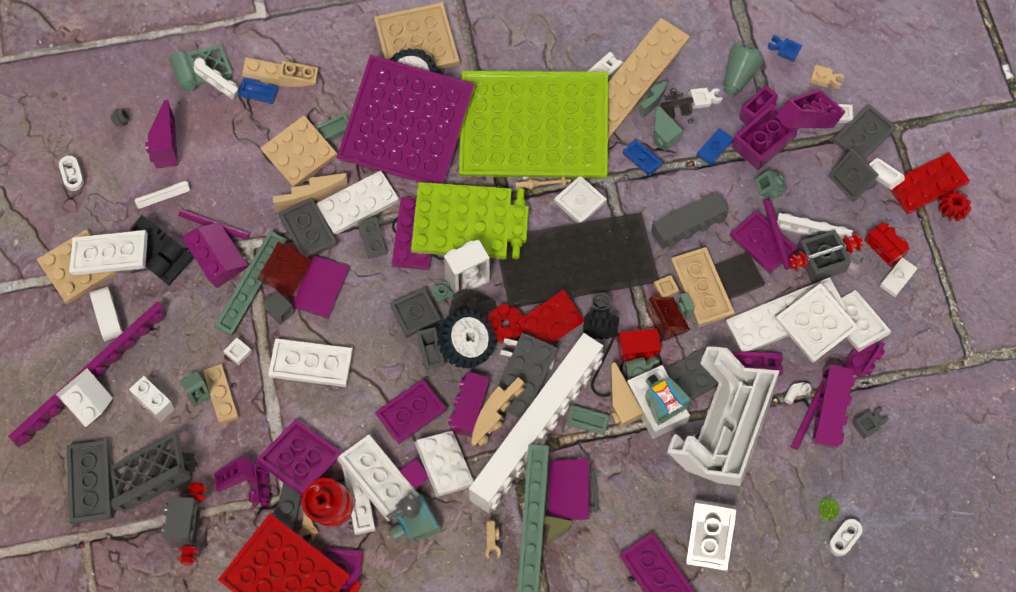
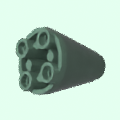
[723,42,764,96]

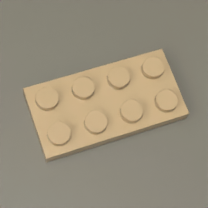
[670,247,735,327]

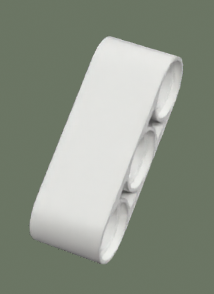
[90,286,123,342]

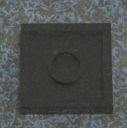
[714,252,765,299]

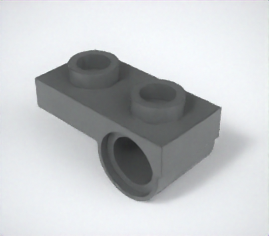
[358,217,387,259]

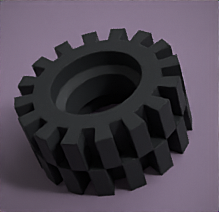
[583,311,619,339]

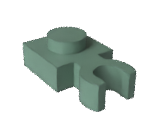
[625,357,659,380]

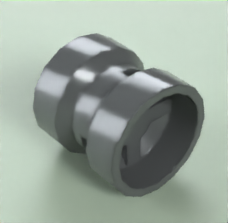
[591,293,611,314]

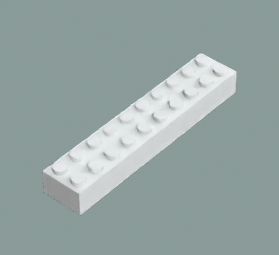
[469,333,604,513]

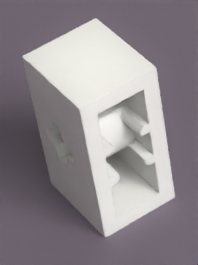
[129,376,175,423]

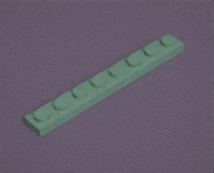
[518,445,549,592]

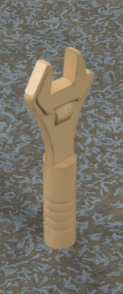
[298,511,318,542]

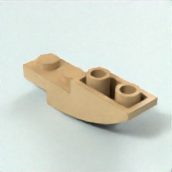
[242,57,318,87]
[471,377,526,447]

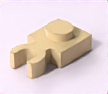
[810,65,844,89]

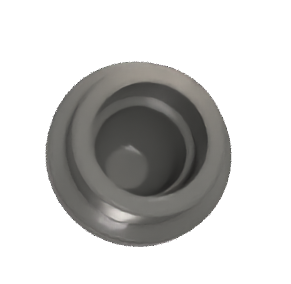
[111,108,130,126]

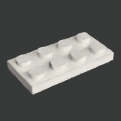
[316,171,399,236]
[69,230,148,275]
[268,339,353,387]
[337,435,419,521]

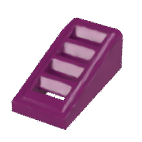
[214,456,254,492]

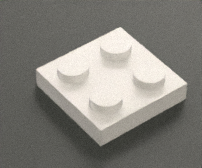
[554,176,607,226]

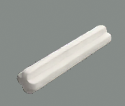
[135,181,190,209]

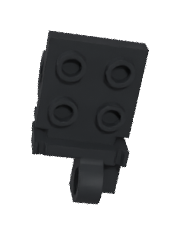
[130,215,194,286]

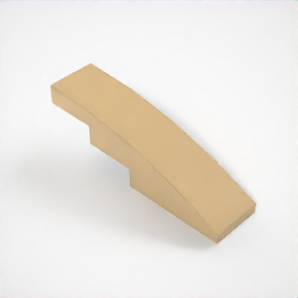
[273,173,348,211]

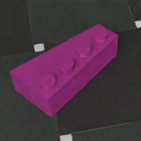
[811,364,856,449]

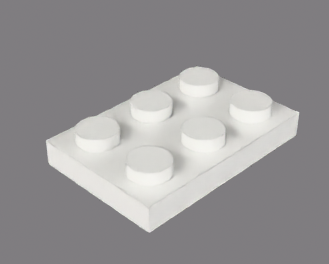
[415,431,474,497]

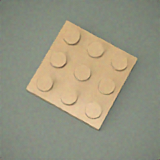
[260,115,337,187]
[36,230,116,305]

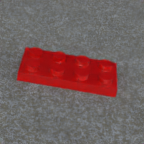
[888,152,970,215]

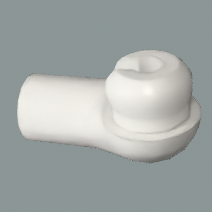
[784,382,811,405]

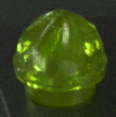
[819,499,839,520]

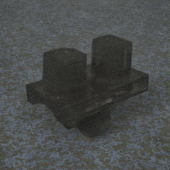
[660,88,694,118]

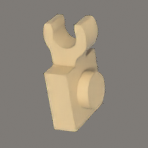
[485,521,501,559]

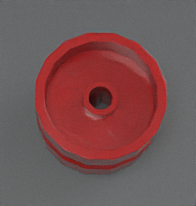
[301,478,354,528]

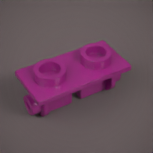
[247,464,270,509]

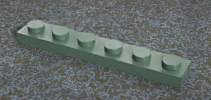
[214,230,286,336]

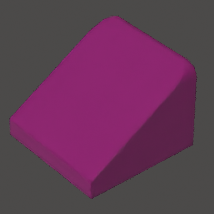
[399,458,429,489]

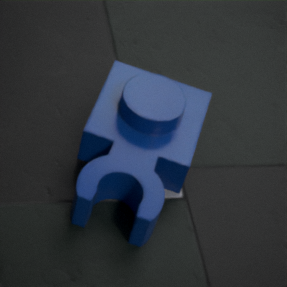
[767,35,802,62]

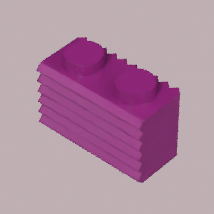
[739,85,778,125]

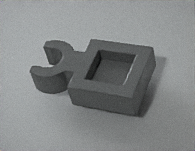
[852,408,889,439]

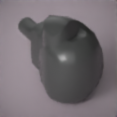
[386,494,421,520]

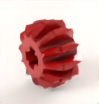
[939,190,971,222]

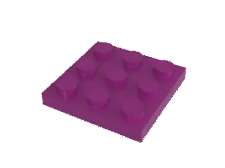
[256,419,342,496]

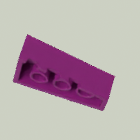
[776,88,846,128]

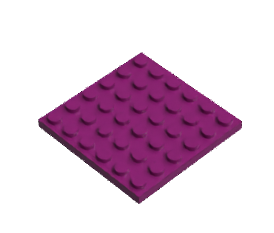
[336,54,475,184]

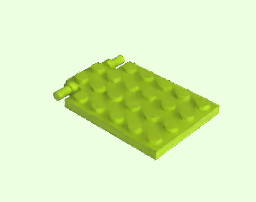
[411,182,529,259]

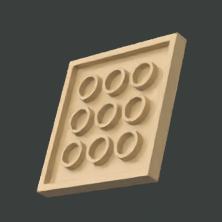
[374,2,460,70]

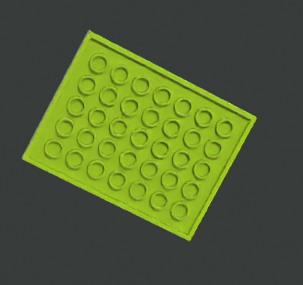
[459,71,608,178]

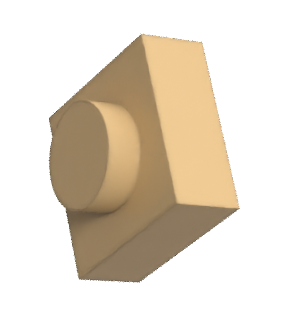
[653,275,679,301]

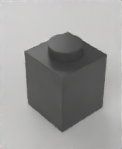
[263,291,294,325]

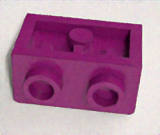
[843,342,885,380]

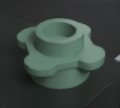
[431,281,453,302]

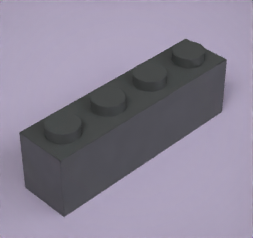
[651,192,729,249]

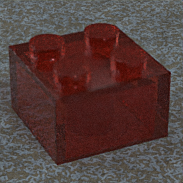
[257,241,312,298]

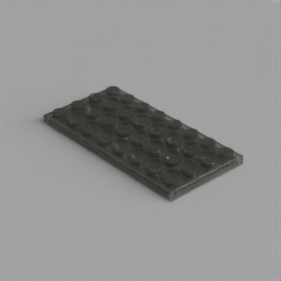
[498,212,659,308]

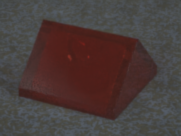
[646,296,690,342]

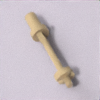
[515,176,571,190]

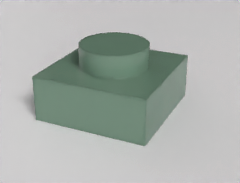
[677,292,695,319]

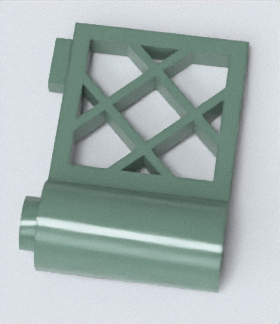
[169,45,233,92]

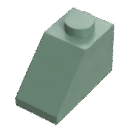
[653,106,683,151]
[179,372,211,407]

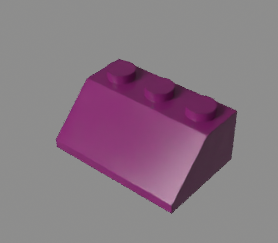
[182,222,249,288]

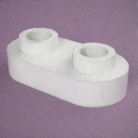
[59,156,84,191]
[829,519,862,556]

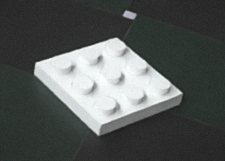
[775,283,859,363]

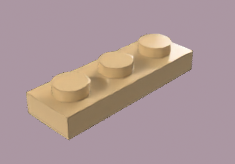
[203,364,239,425]

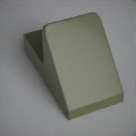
[543,516,571,545]

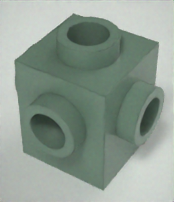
[754,170,787,199]

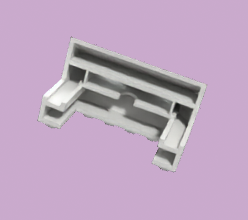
[667,347,779,486]

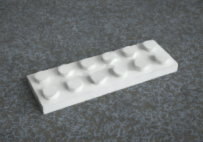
[725,277,847,352]

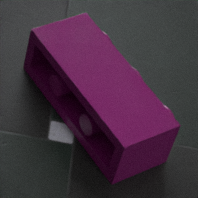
[448,372,490,438]

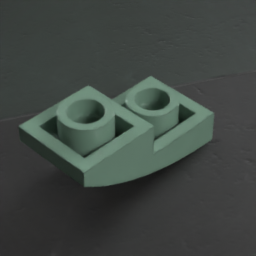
[639,81,667,117]

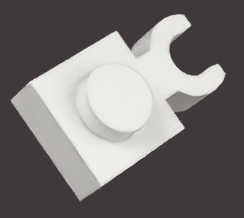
[688,88,722,109]

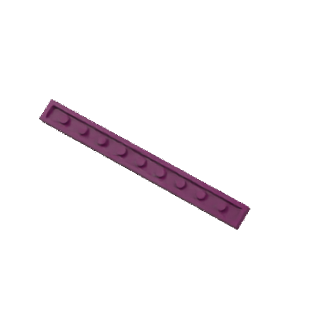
[8,301,166,448]

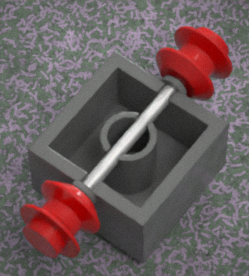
[788,230,863,283]
[161,482,208,566]

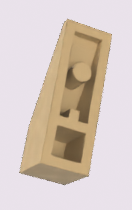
[610,362,643,428]

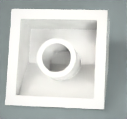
[56,369,113,427]

